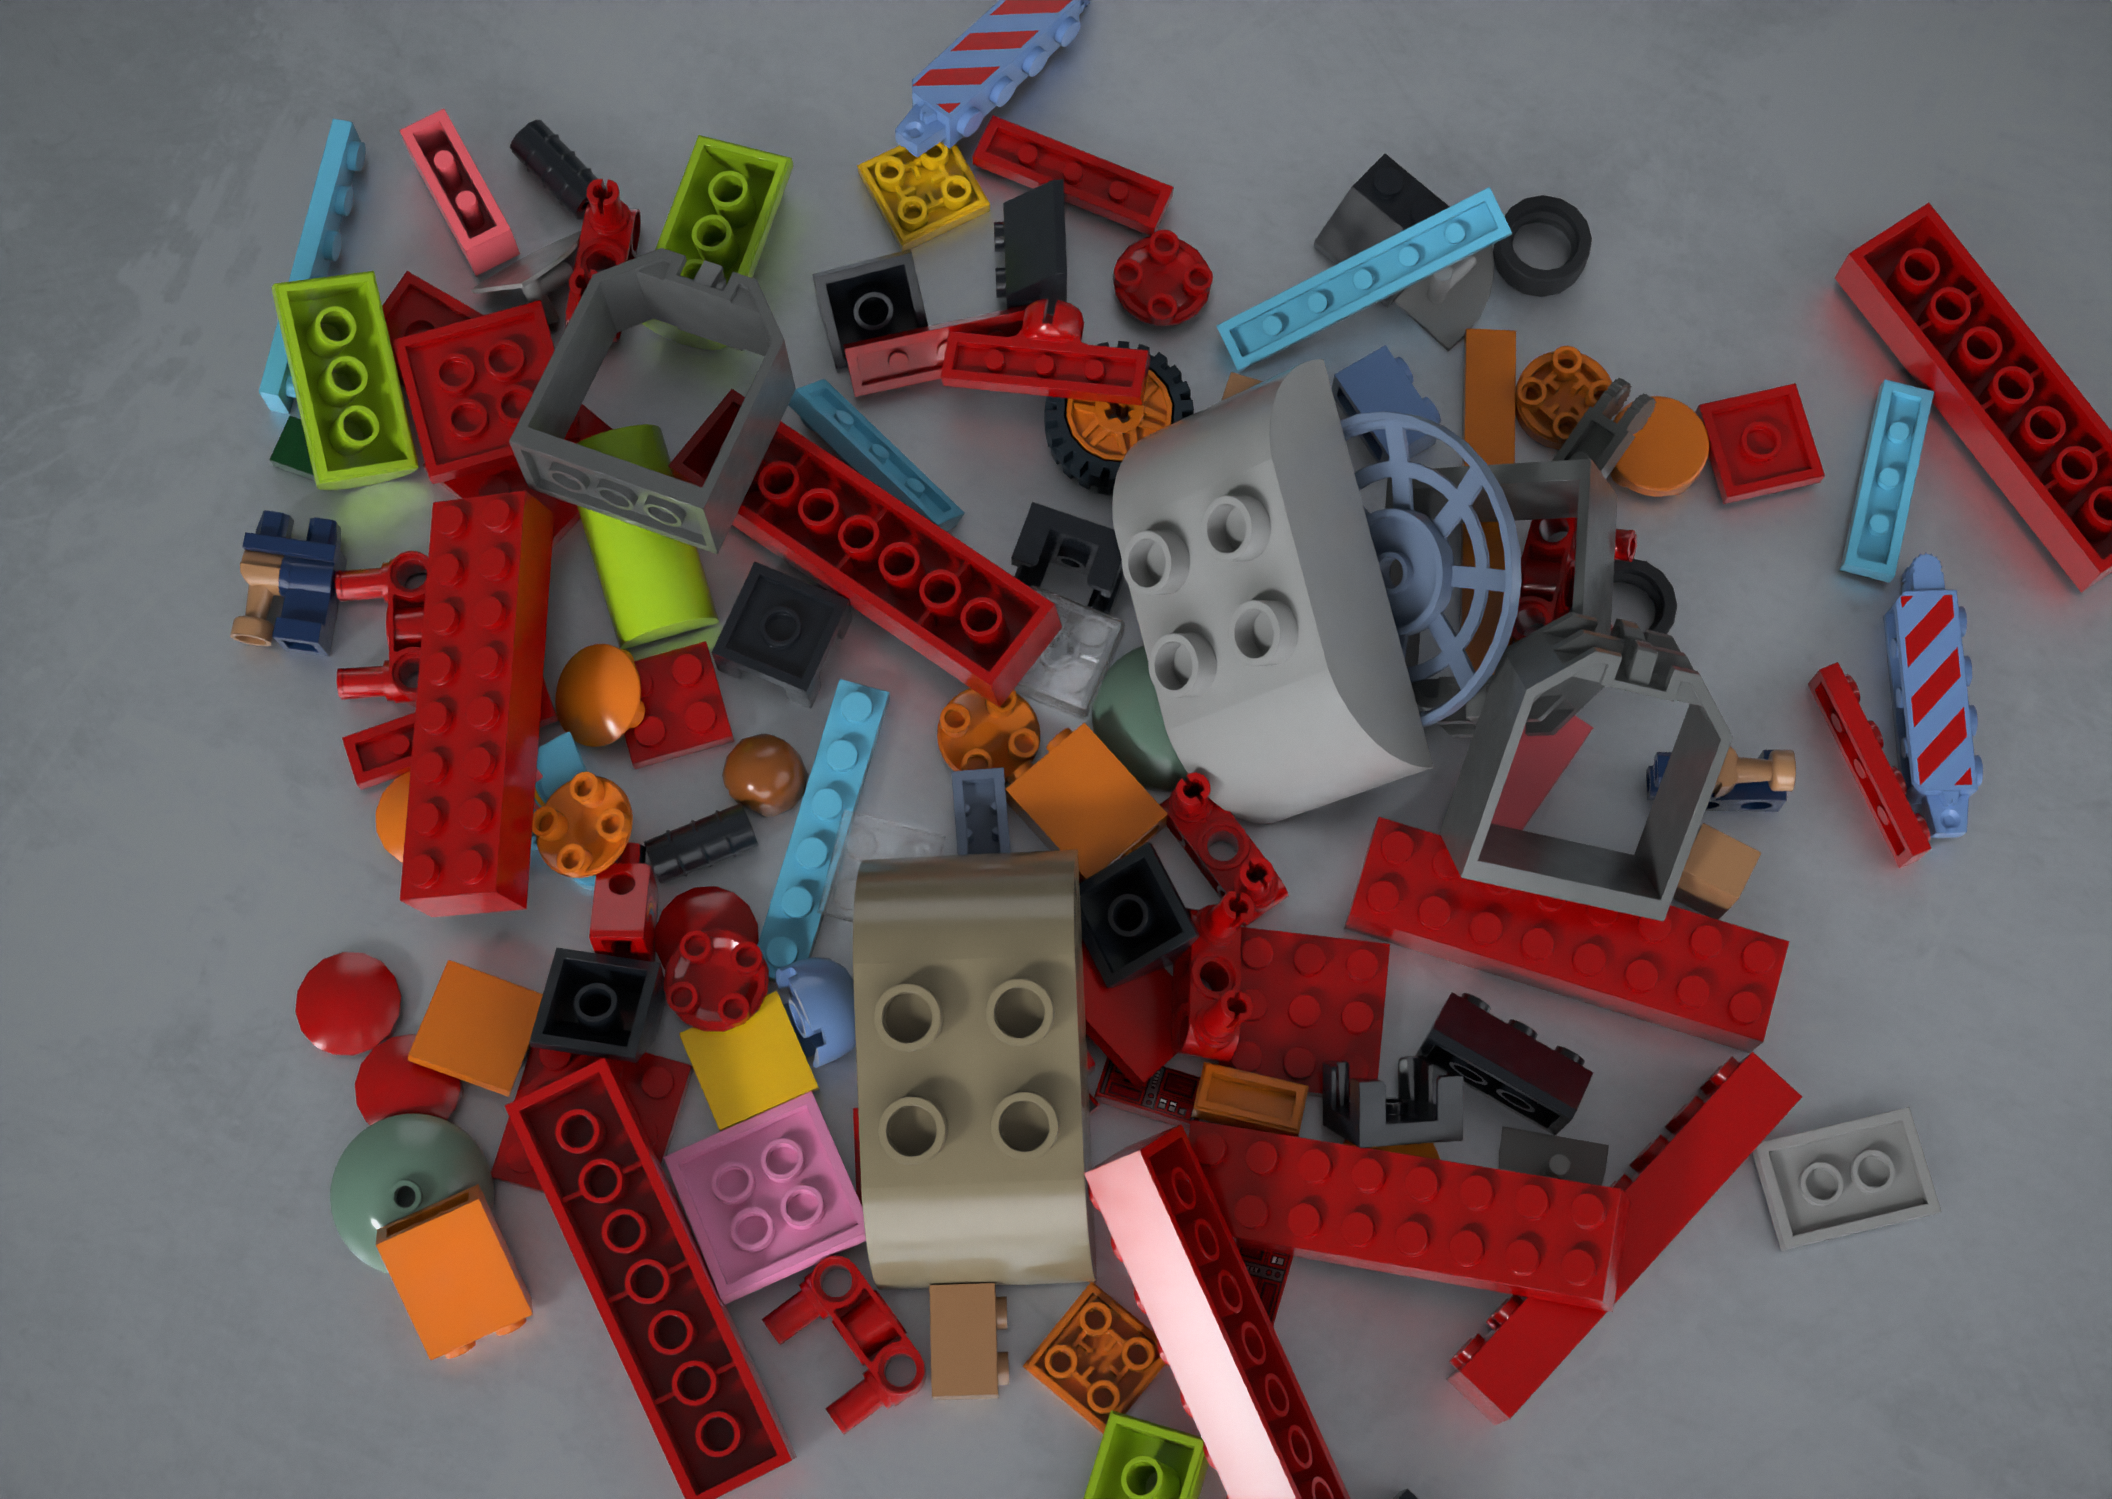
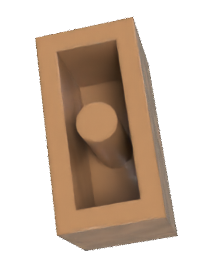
[1673,823,1761,920]
[929,1283,1009,1400]

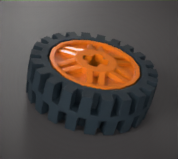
[1044,341,1194,495]

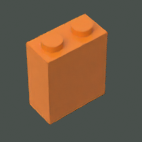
[1005,722,1168,880]
[376,1184,533,1360]

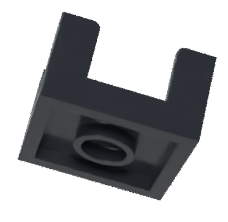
[1011,502,1125,623]
[711,561,853,709]
[1322,1055,1463,1148]

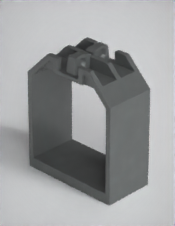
[509,248,796,555]
[1385,459,1618,738]
[1440,612,1733,921]

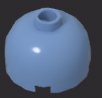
[776,957,856,1068]

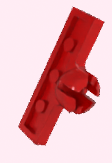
[940,299,1151,406]

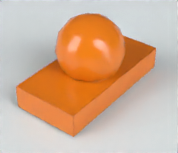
[1191,1062,1309,1137]

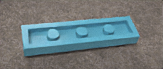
[788,379,965,531]
[1840,379,1934,583]

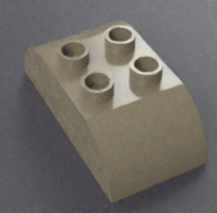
[853,849,1097,1290]

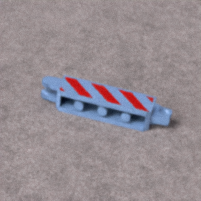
[895,0,1090,157]
[1883,552,1983,838]

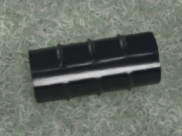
[510,120,607,220]
[644,803,759,884]

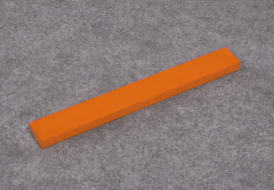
[1460,328,1516,675]

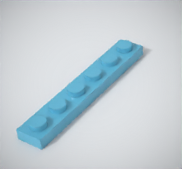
[259,119,366,414]
[1216,187,1512,372]
[757,679,890,983]

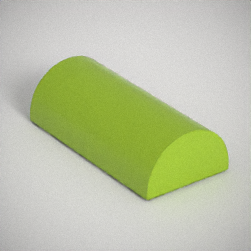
[642,135,793,350]
[271,271,419,490]
[576,424,719,649]
[1083,1410,1209,1499]

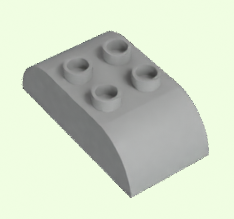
[1112,359,1434,824]

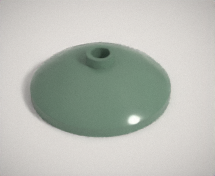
[1092,645,1188,793]
[330,1113,494,1274]

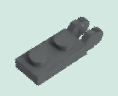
[1552,378,1656,479]

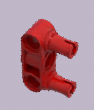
[565,178,641,342]
[1511,517,1637,643]
[335,551,428,707]
[1159,772,1289,927]
[1171,891,1255,1062]
[762,1256,927,1434]

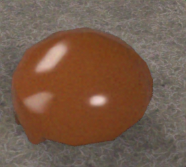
[722,734,808,817]

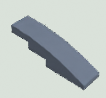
[951,767,1011,855]

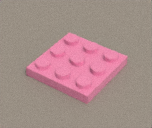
[663,1091,866,1305]

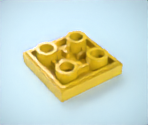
[857,142,990,251]
[679,991,820,1132]

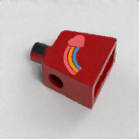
[589,842,658,962]

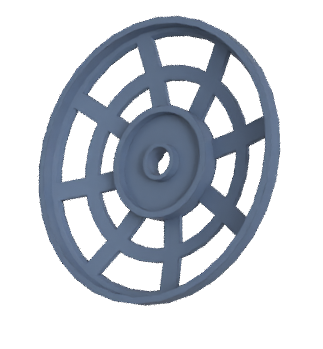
[1340,411,1522,727]

